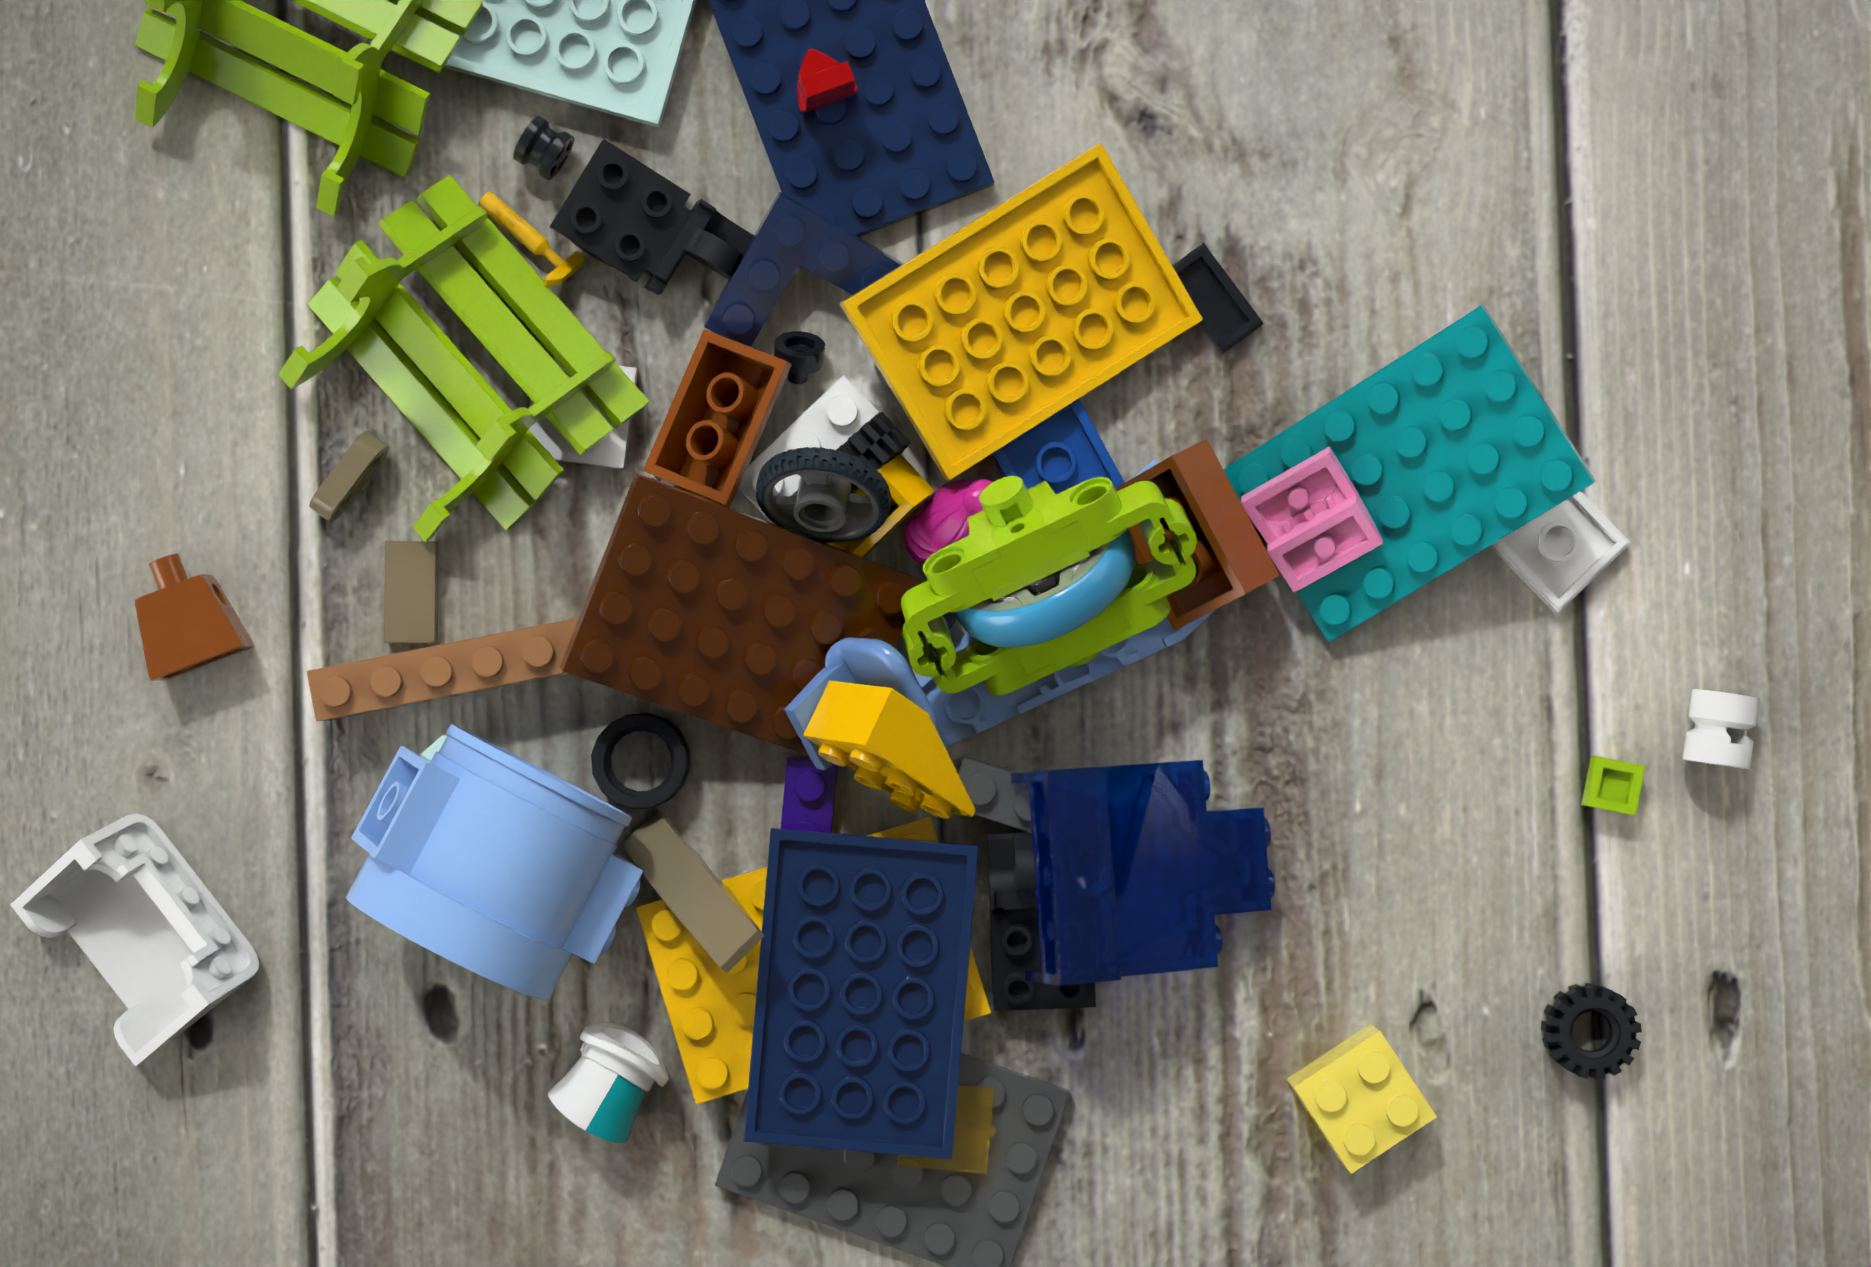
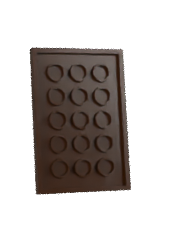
[560,473,922,769]

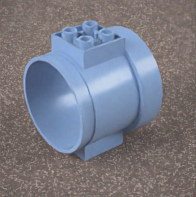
[346,724,643,1001]

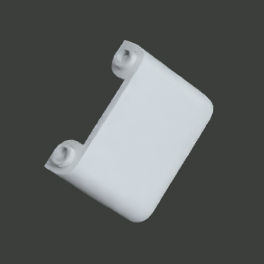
[10,813,259,1066]

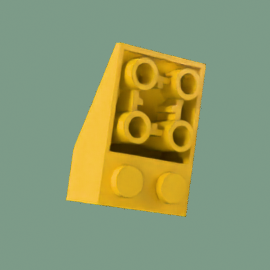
[803,680,976,819]

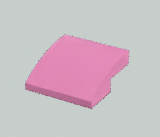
[1241,446,1383,593]

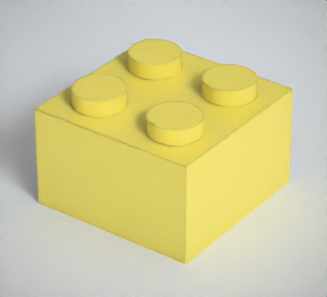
[1287,1023,1437,1174]

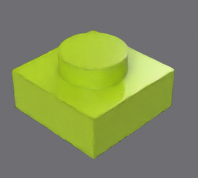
[1581,755,1646,816]

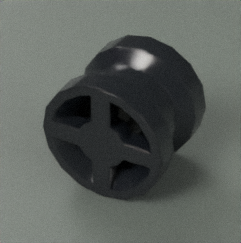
[513,116,575,180]

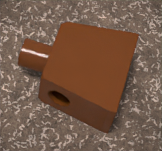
[135,554,254,681]

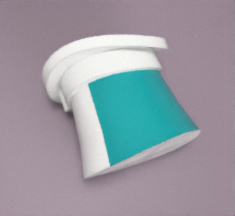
[548,1023,669,1143]

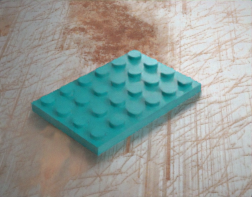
[1223,304,1596,643]

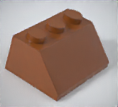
[643,329,792,507]
[1115,439,1280,631]

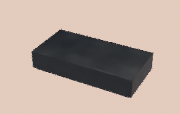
[1172,242,1264,355]

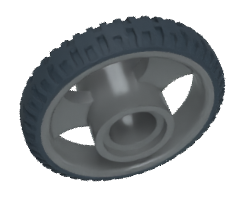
[756,447,891,542]

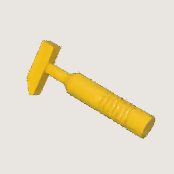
[478,191,586,287]

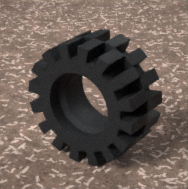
[836,412,910,493]
[1541,983,1642,1080]

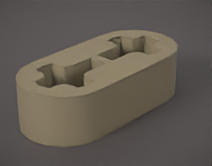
[309,431,389,523]

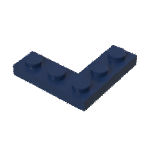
[704,192,904,347]

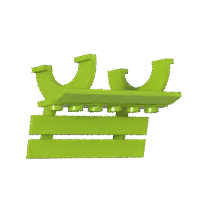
[135,0,484,217]
[278,175,650,542]

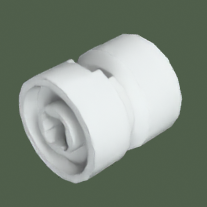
[1682,689,1760,769]

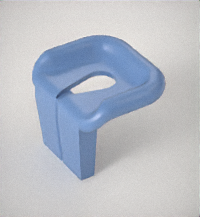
[784,637,938,770]

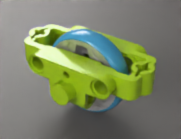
[901,476,1197,696]

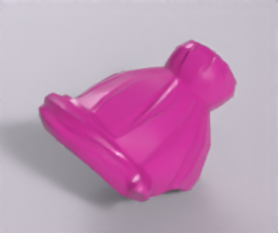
[904,479,993,565]

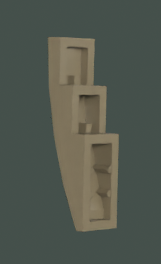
[621,809,764,973]

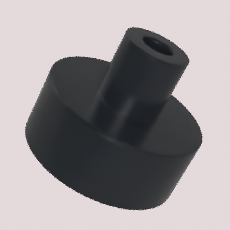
[774,331,825,384]

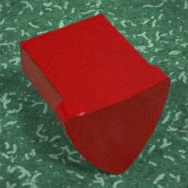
[797,49,858,113]

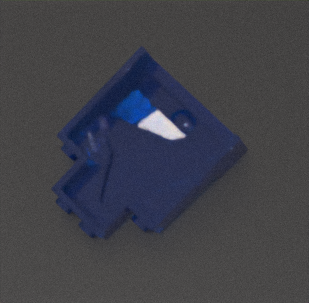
[1011,760,1275,986]

